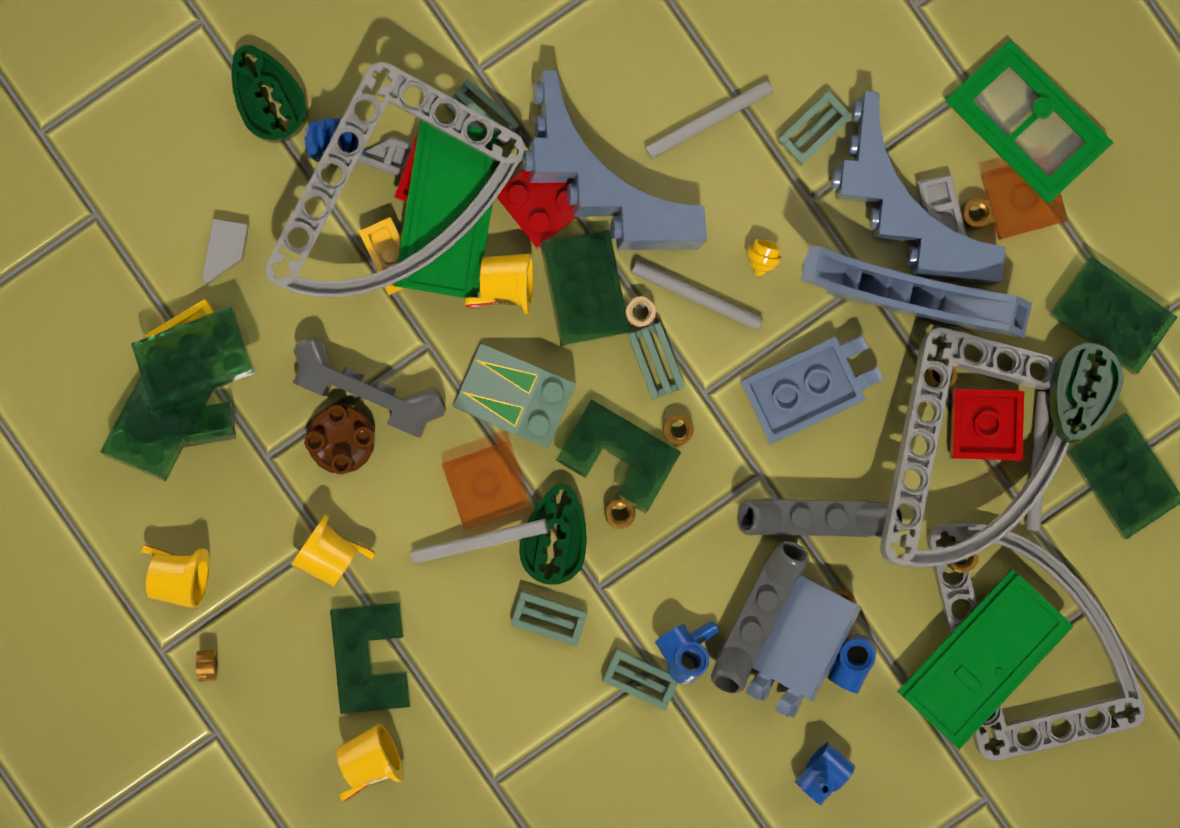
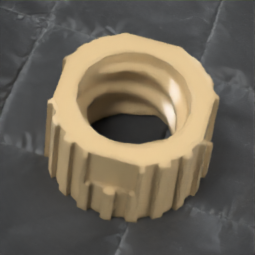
[625,296,656,328]

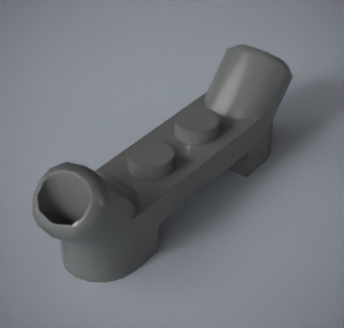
[293,337,446,438]
[737,498,902,538]
[711,540,809,694]

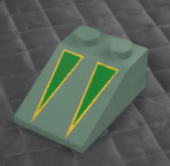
[453,344,576,449]

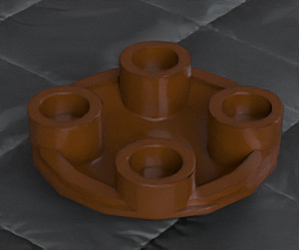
[304,405,375,475]

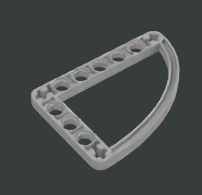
[265,62,525,297]
[880,328,1088,568]
[927,522,1146,761]

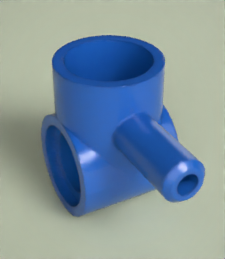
[655,621,719,684]
[827,634,876,693]
[794,742,855,805]

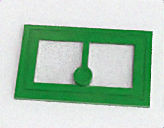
[945,40,1114,204]

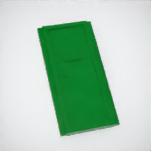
[394,120,503,298]
[897,569,1074,750]

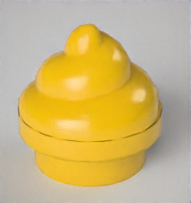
[746,239,782,276]

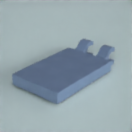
[741,335,884,444]
[746,575,862,718]

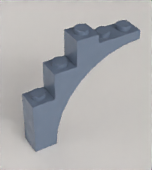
[523,70,707,250]
[831,91,1005,284]
[801,245,1032,338]

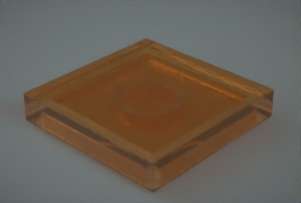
[980,154,1068,240]
[441,441,530,529]

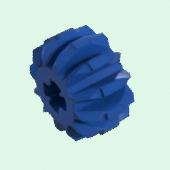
[304,117,365,162]

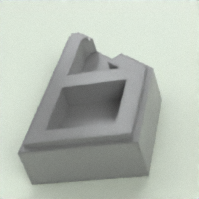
[357,137,412,177]
[916,173,967,236]
[202,219,249,284]

